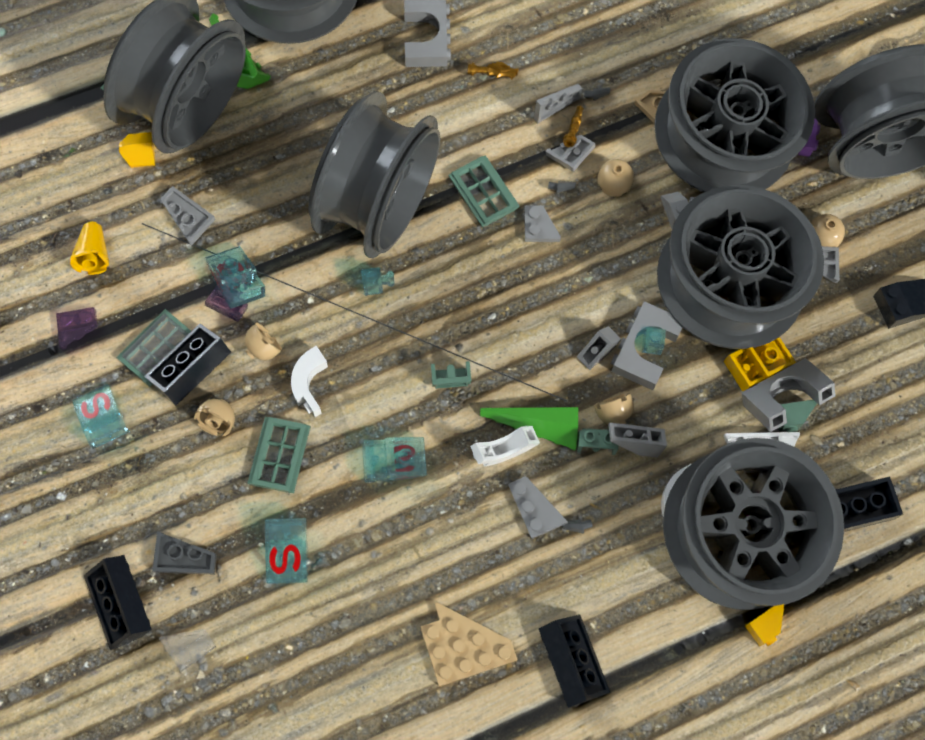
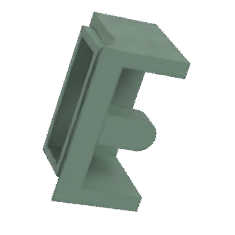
[431,361,472,389]
[577,428,619,455]

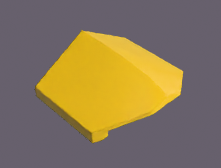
[119,132,155,168]

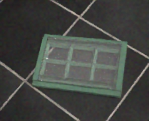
[448,155,520,227]
[116,309,191,387]
[248,417,311,494]

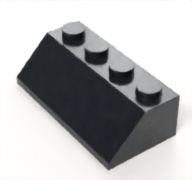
[144,324,231,406]
[84,555,152,650]
[538,614,611,708]

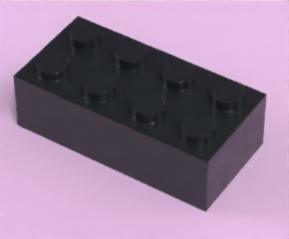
[835,476,903,532]

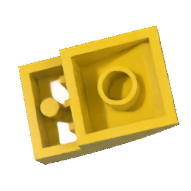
[723,337,796,392]

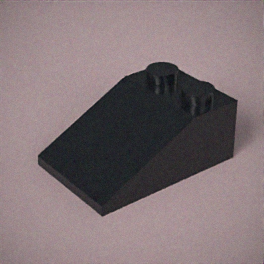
[873,279,925,329]

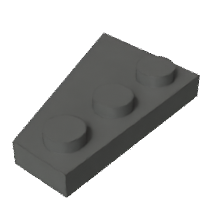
[153,531,217,575]

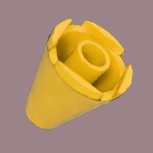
[70,221,109,275]

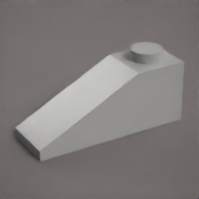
[608,423,667,458]

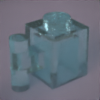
[361,267,395,296]

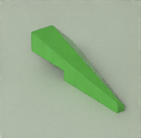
[209,14,271,89]
[480,407,578,450]

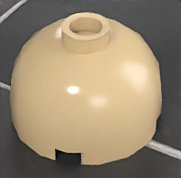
[597,159,634,197]
[810,214,845,247]
[245,323,282,361]
[594,393,634,424]
[194,399,235,436]

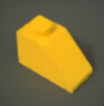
[745,604,784,647]

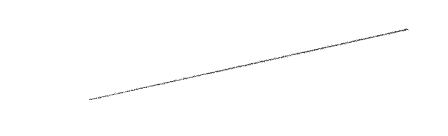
[142,223,567,402]

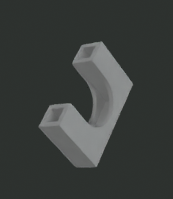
[404,0,451,67]
[611,301,682,390]
[742,358,836,432]

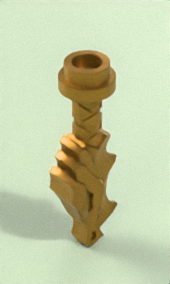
[467,61,519,80]
[563,106,584,147]

